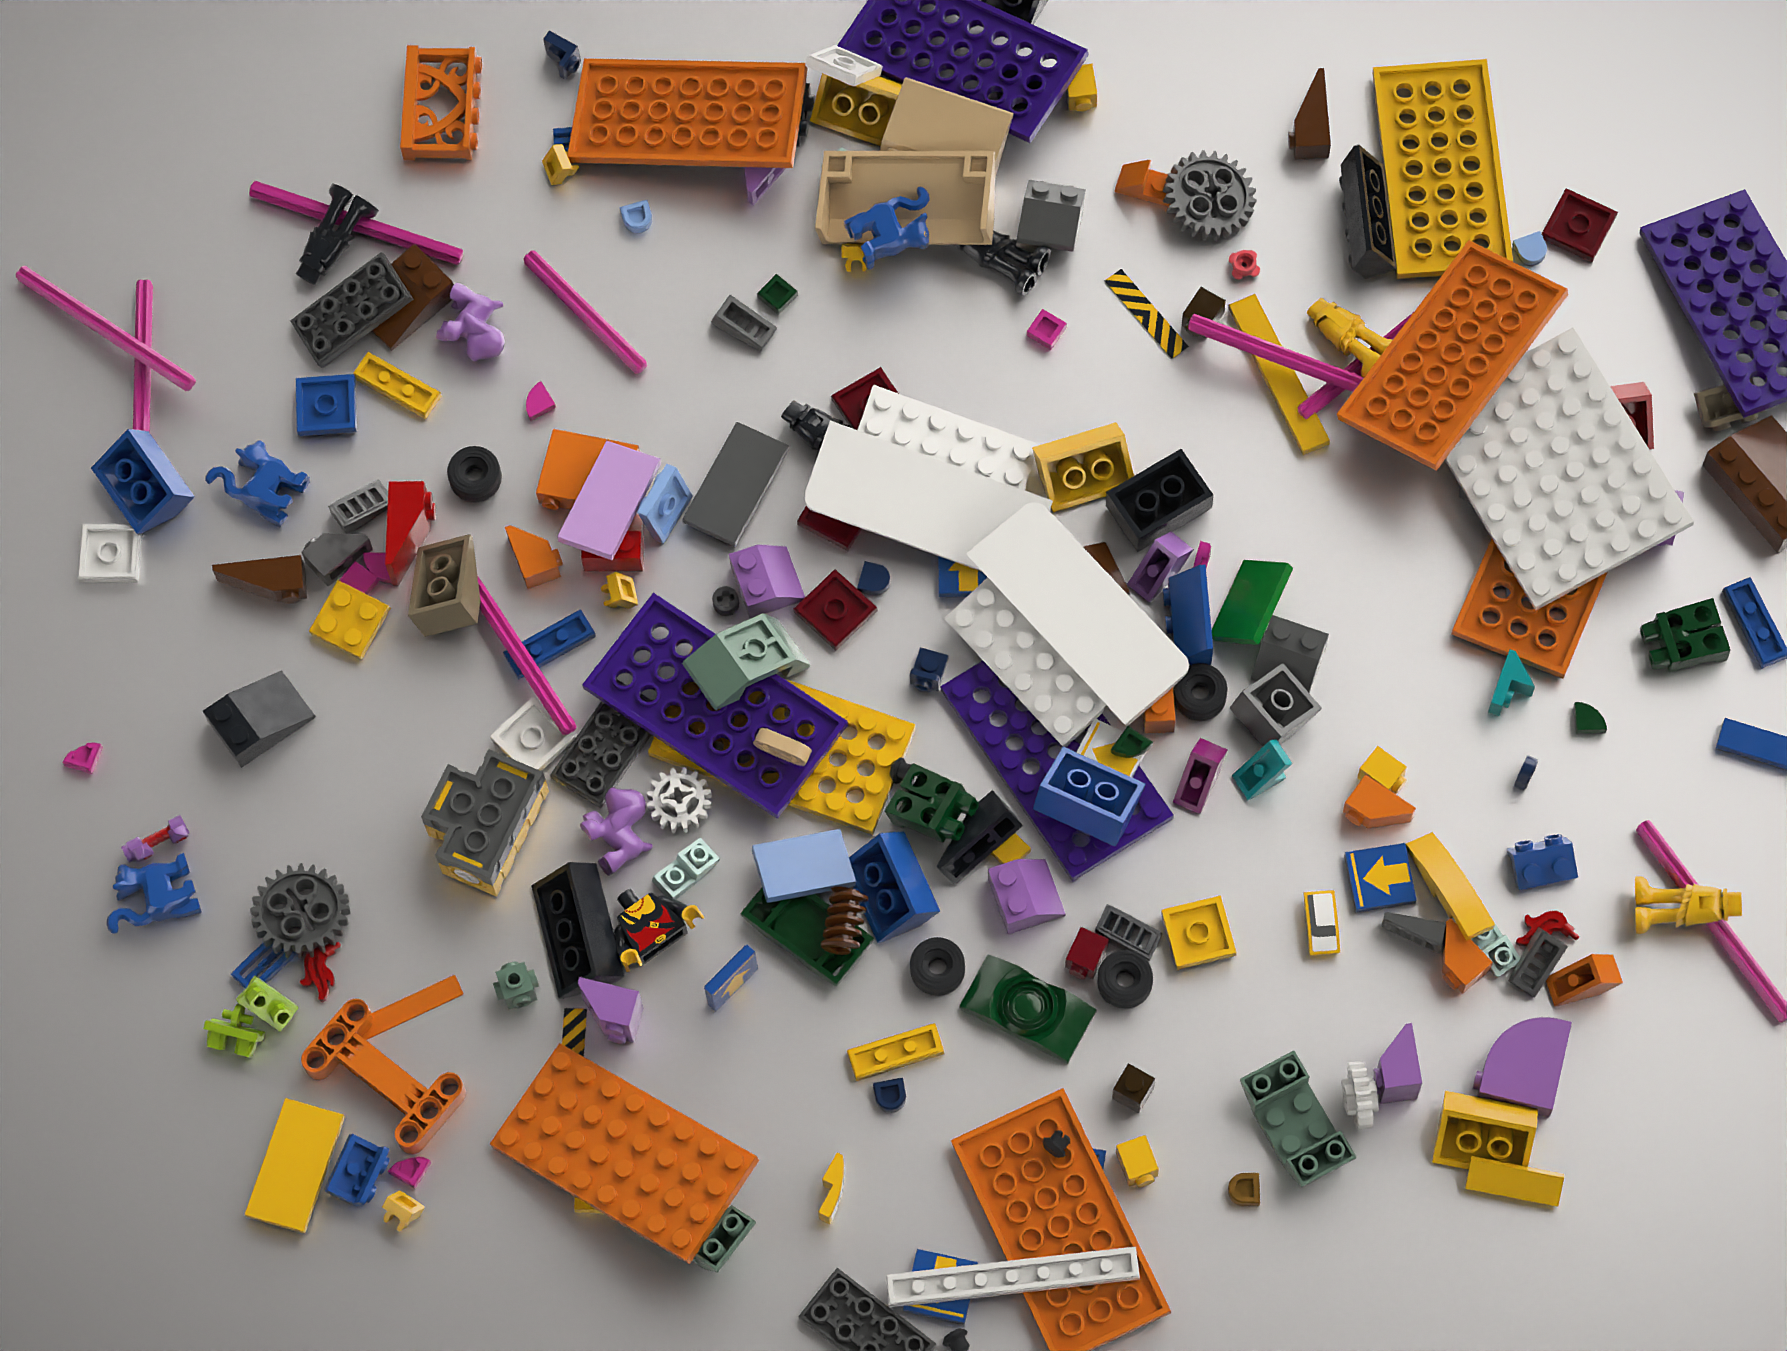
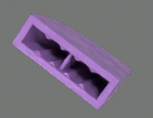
[1473,1017,1572,1117]

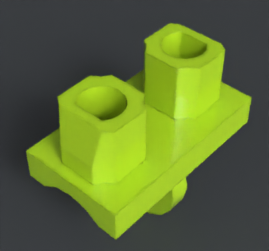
[236,975,299,1032]
[203,1003,265,1057]

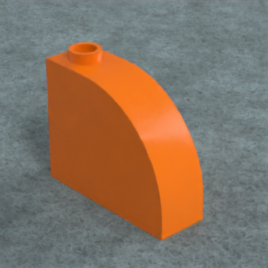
[536,429,640,510]

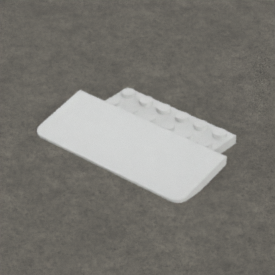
[804,385,1053,571]
[944,502,1189,747]

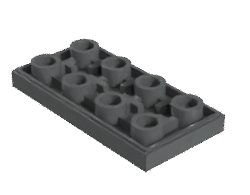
[290,252,414,368]
[682,422,789,547]
[550,679,653,808]
[798,1268,937,1351]

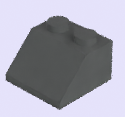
[1016,180,1086,252]
[1251,615,1329,693]
[1230,663,1322,747]

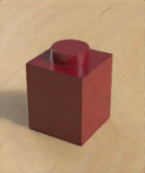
[1065,927,1109,980]

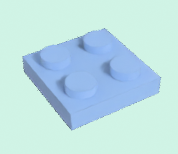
[637,464,693,544]

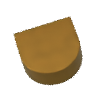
[1228,1173,1260,1206]

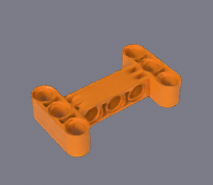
[301,999,466,1154]

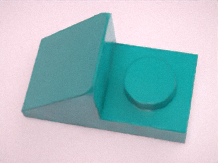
[1488,649,1535,716]
[1232,739,1293,800]

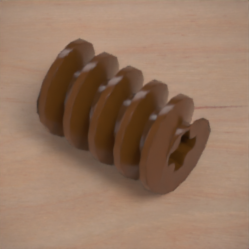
[821,886,869,955]

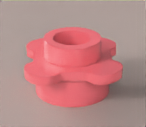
[1229,250,1260,280]

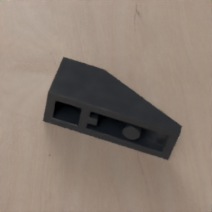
[937,790,1023,885]

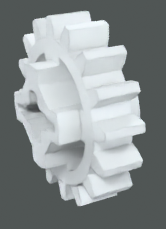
[646,767,712,833]
[1341,1061,1379,1130]

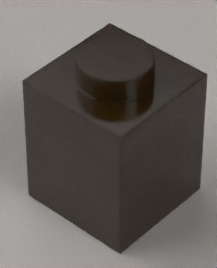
[1182,287,1226,339]
[1112,1063,1155,1113]

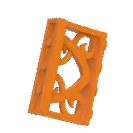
[400,45,482,161]

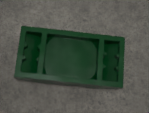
[740,887,874,987]
[959,954,1097,1064]

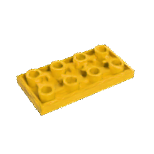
[245,1098,345,1234]

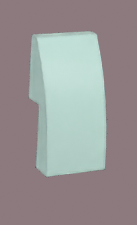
[652,838,720,900]
[1471,914,1520,977]

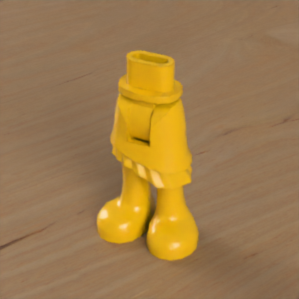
[1307,298,1393,377]
[1635,876,1742,934]

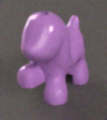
[436,283,505,361]
[580,787,653,876]

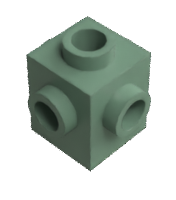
[493,961,539,1010]

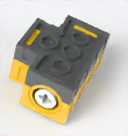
[421,749,549,897]

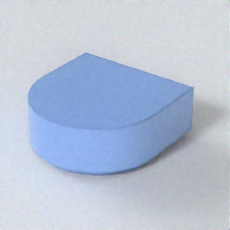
[620,200,652,233]
[1512,231,1547,265]

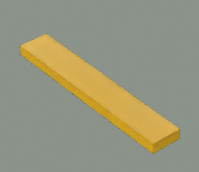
[1228,294,1330,455]

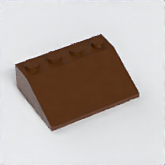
[1702,415,1787,553]

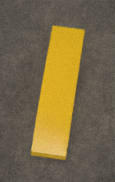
[1405,832,1495,941]

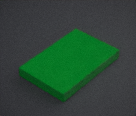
[1212,560,1293,645]

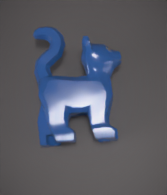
[844,186,930,270]
[205,440,310,528]
[106,853,202,934]

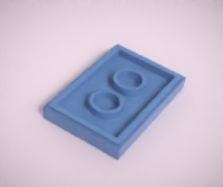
[752,829,856,903]

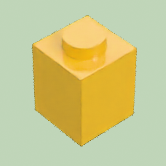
[1066,63,1097,111]
[1357,746,1407,794]
[1116,1135,1159,1188]

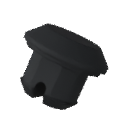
[890,757,915,784]
[1043,1130,1070,1158]
[942,1328,970,1351]

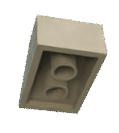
[408,534,480,637]

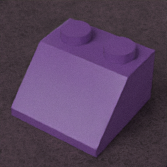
[729,545,805,619]
[988,859,1066,935]
[578,977,644,1044]
[1373,1023,1422,1104]

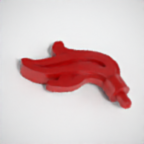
[1515,911,1579,947]
[300,942,341,1002]

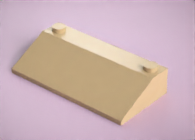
[815,151,995,245]

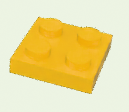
[309,580,391,660]
[1161,895,1237,970]

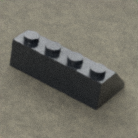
[1339,145,1397,279]
[531,862,625,999]

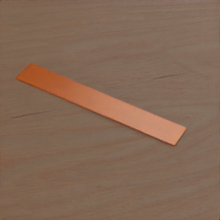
[356,975,464,1040]

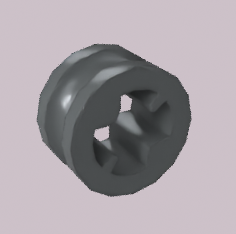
[712,586,740,616]

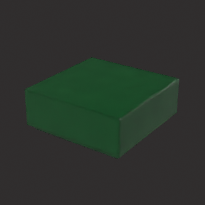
[757,274,798,315]

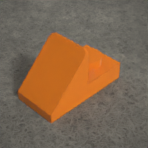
[1115,160,1171,207]

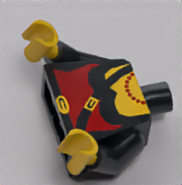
[614,889,704,972]

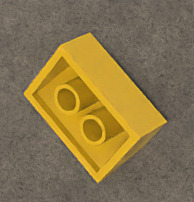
[810,73,902,146]
[1032,422,1134,512]
[1432,1091,1538,1169]

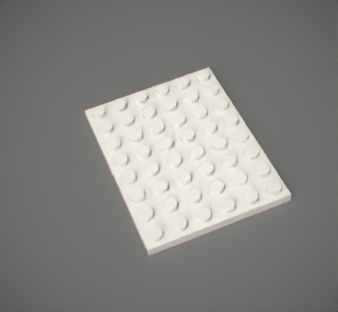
[1445,327,1694,610]

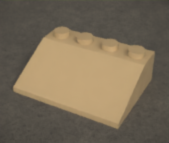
[879,77,1014,178]

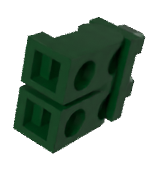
[1640,598,1731,673]
[885,763,979,843]

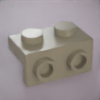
[1694,378,1766,431]

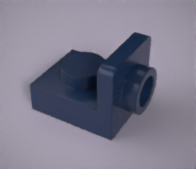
[543,30,581,80]
[909,647,949,692]

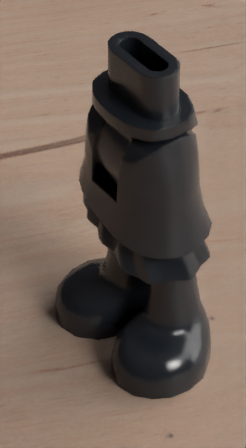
[295,183,379,285]
[957,230,1051,296]
[781,400,851,451]

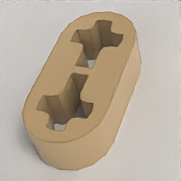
[753,728,812,766]

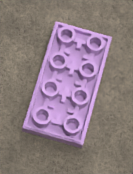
[557,440,661,560]

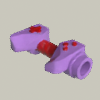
[121,815,190,863]

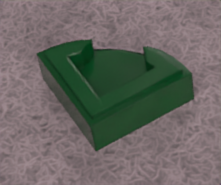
[1574,702,1607,734]
[1111,726,1153,758]

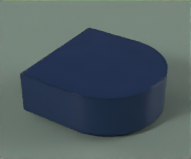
[857,561,890,595]
[1514,755,1538,791]
[873,1077,906,1113]

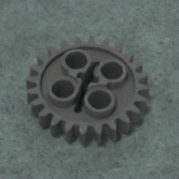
[1163,150,1257,241]
[250,863,351,959]

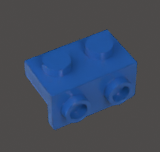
[1507,834,1578,890]
[323,1134,390,1207]

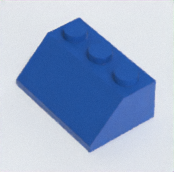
[91,429,195,534]
[1163,564,1213,665]
[1033,747,1146,847]
[849,831,940,943]

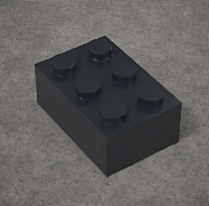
[1105,449,1214,552]

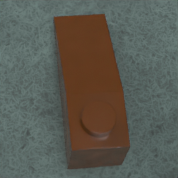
[1288,68,1331,160]
[212,555,307,604]

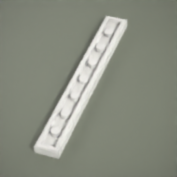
[886,1247,1140,1308]

